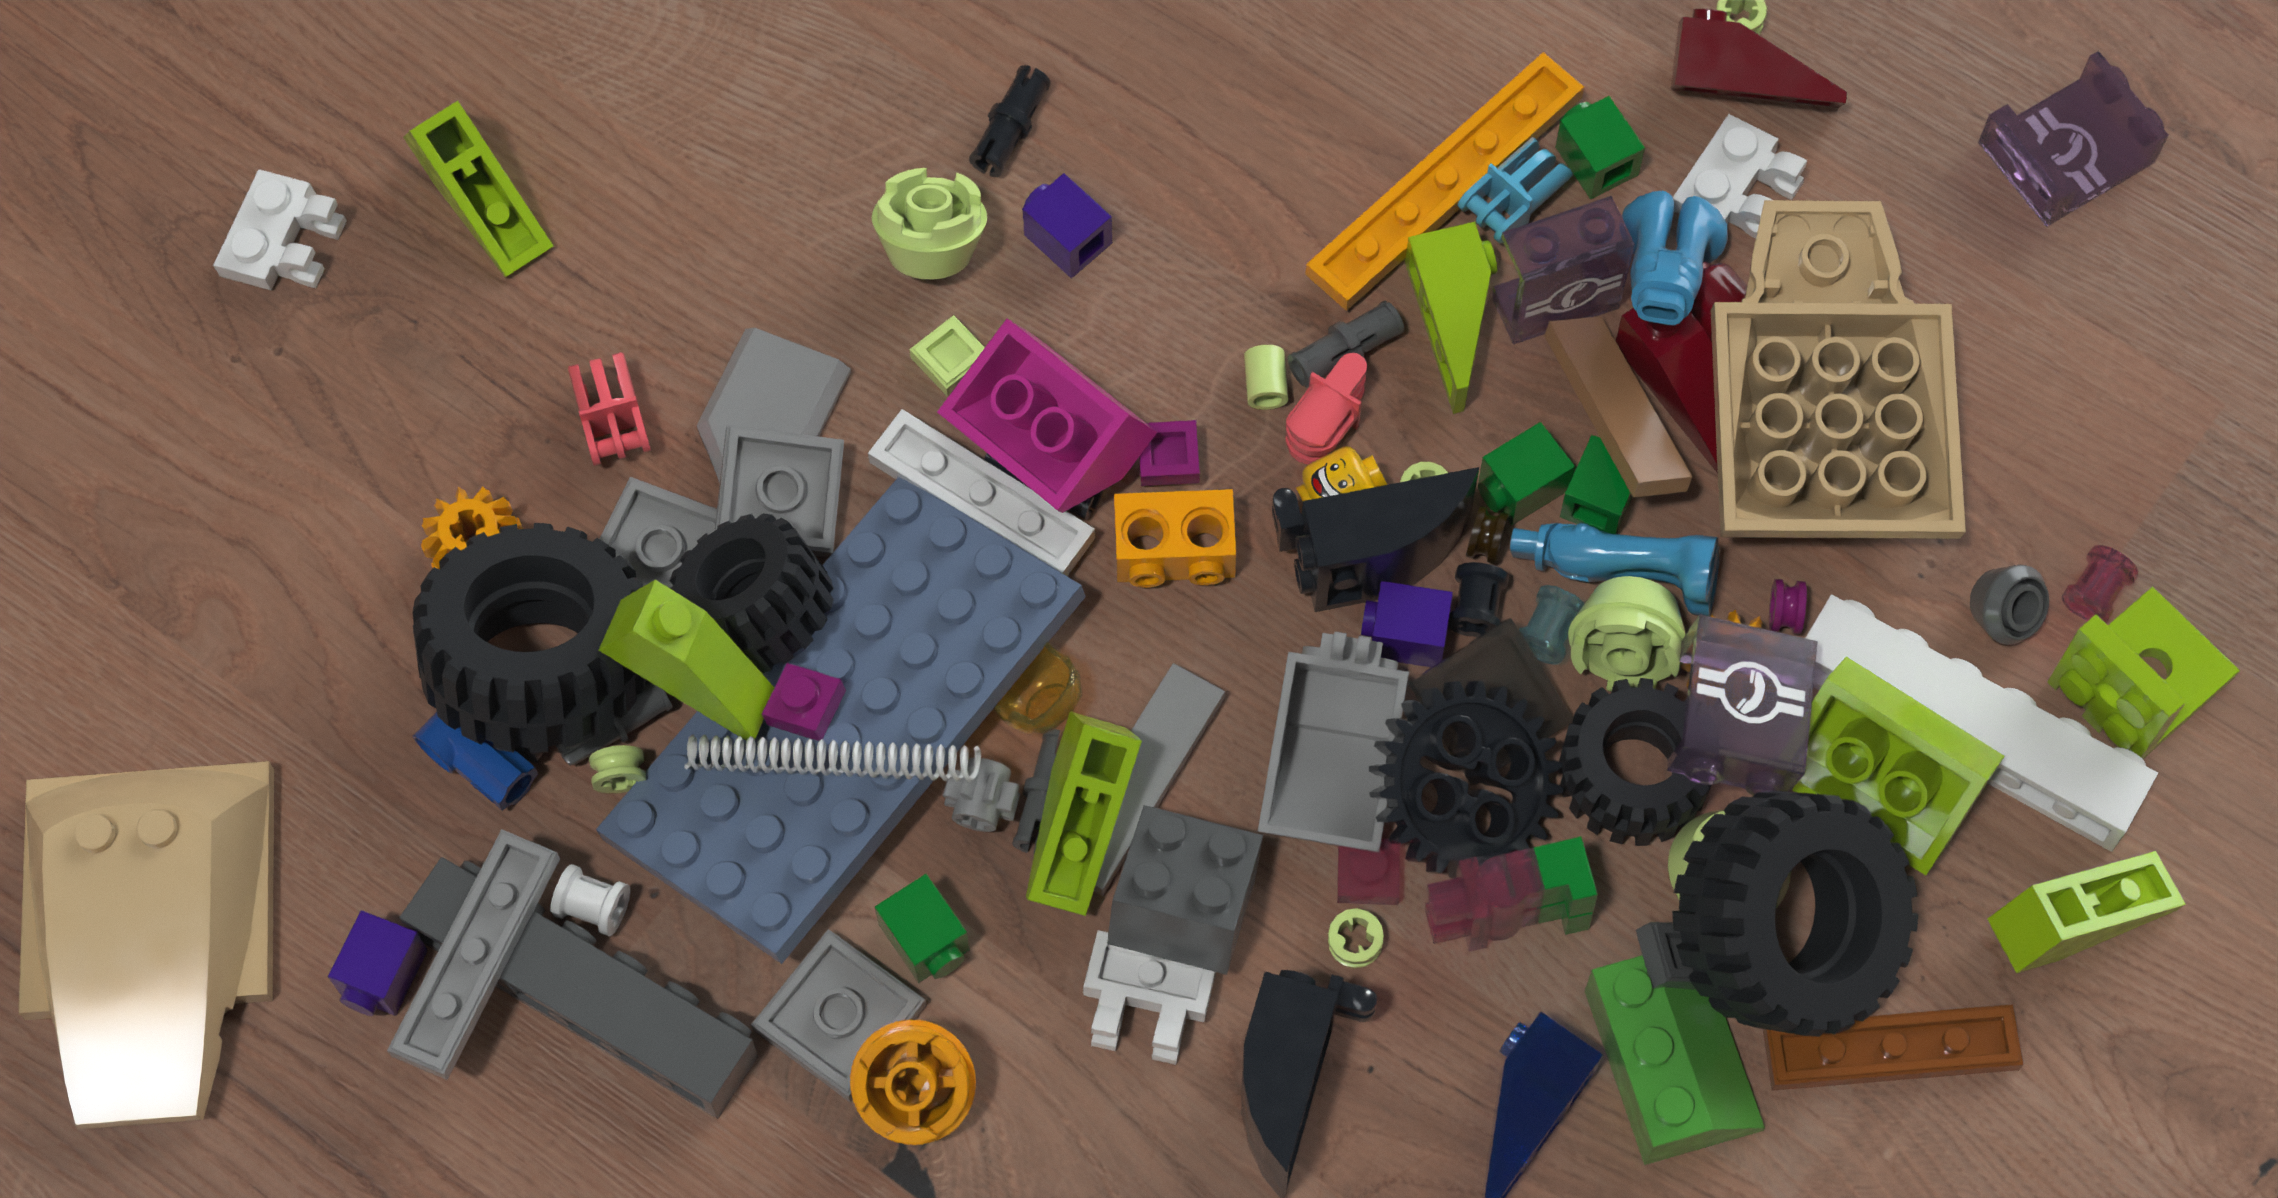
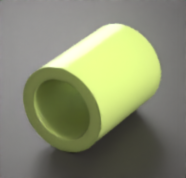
[1244,345,1288,410]

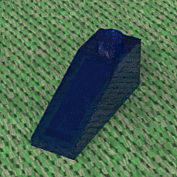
[1482,1011,1603,1198]

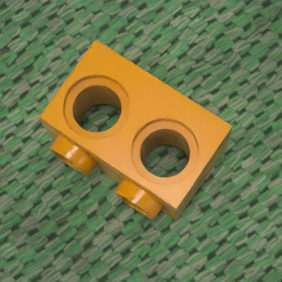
[1114,489,1236,588]

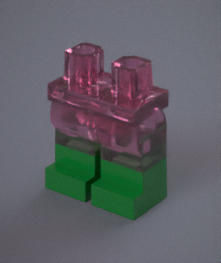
[1425,836,1598,952]

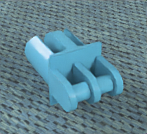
[1458,136,1573,243]

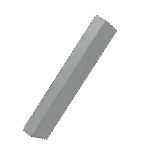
[1094,663,1225,896]
[387,829,560,1080]

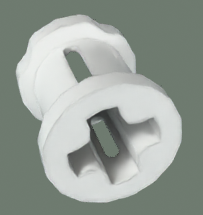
[550,864,630,936]

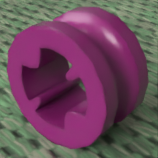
[1769,579,1807,634]

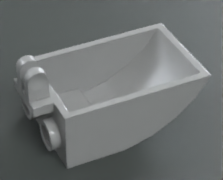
[1258,631,1409,852]

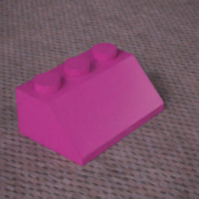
[937,318,1157,513]

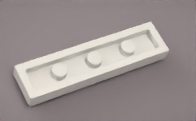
[868,409,1095,576]

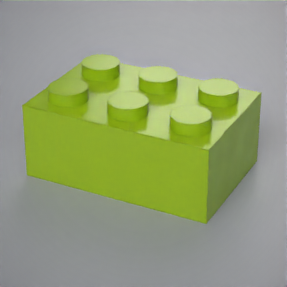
[1768,656,2004,876]

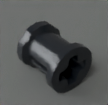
[1448,562,1509,638]

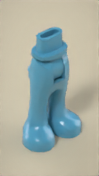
[1619,191,1728,325]
[1510,523,1720,617]

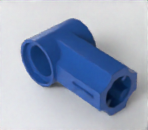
[413,712,538,811]

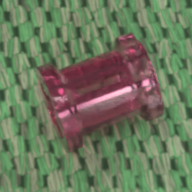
[2061,545,2139,623]

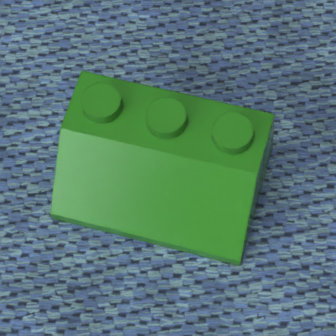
[1584,955,1765,1165]

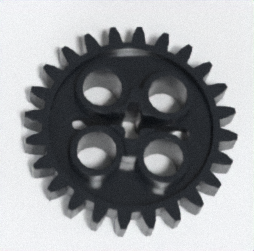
[1369,680,1564,879]

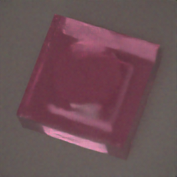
[1337,839,1400,905]

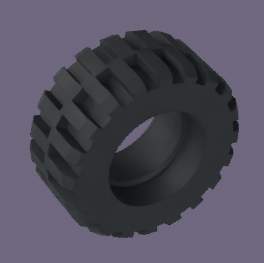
[412,523,647,754]
[1672,790,1918,1037]

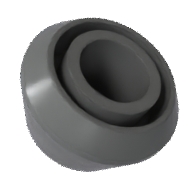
[1970,565,2049,645]

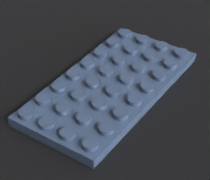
[596,477,1086,964]

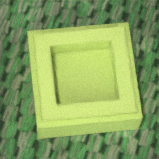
[909,315,985,397]

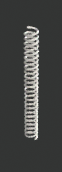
[684,734,981,782]

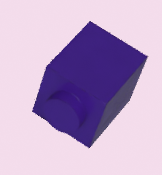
[1022,173,1113,279]
[1361,581,1453,669]
[328,910,428,1016]

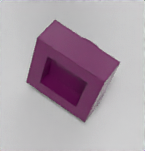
[1139,420,1200,486]
[762,663,846,741]

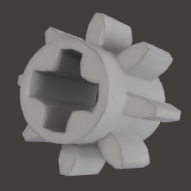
[943,758,1020,832]

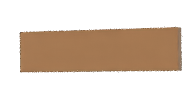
[1544,316,1692,498]

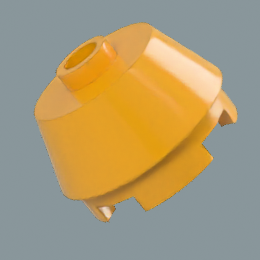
[850,1019,976,1145]

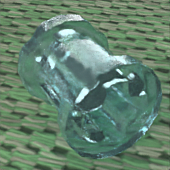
[1514,585,1584,665]

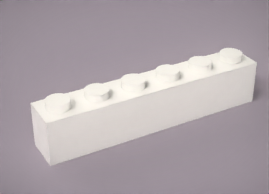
[1789,594,2158,852]

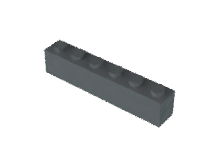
[399,857,758,1119]

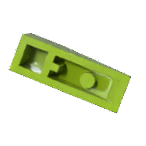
[403,101,553,277]
[1405,222,1497,414]
[599,580,775,741]
[1026,711,1142,916]
[1987,851,2186,974]

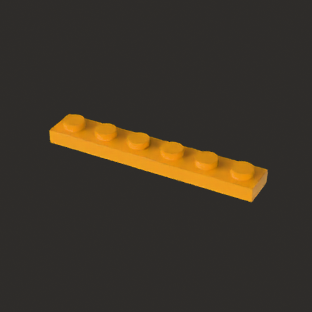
[1305,52,1584,311]

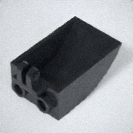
[1272,467,1480,612]
[1241,970,1377,1198]

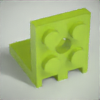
[2047,586,2240,759]

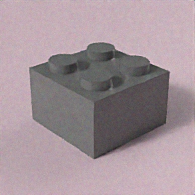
[1107,805,1263,975]

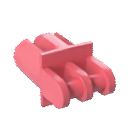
[568,352,651,466]
[1286,353,1367,465]

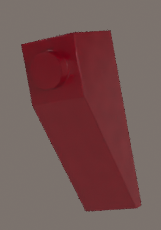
[1671,9,1847,108]
[1616,308,1718,474]

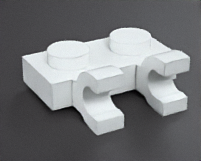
[1673,114,1807,239]
[213,169,347,290]
[1083,930,1216,1065]

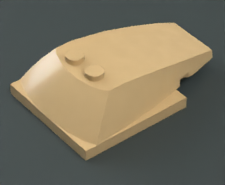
[1711,200,1966,539]
[19,761,274,1130]

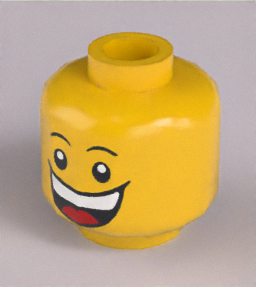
[1296,446,1388,502]

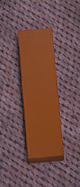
[1763,1004,2023,1091]

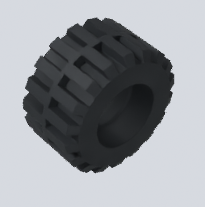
[669,513,834,673]
[1558,678,1719,846]

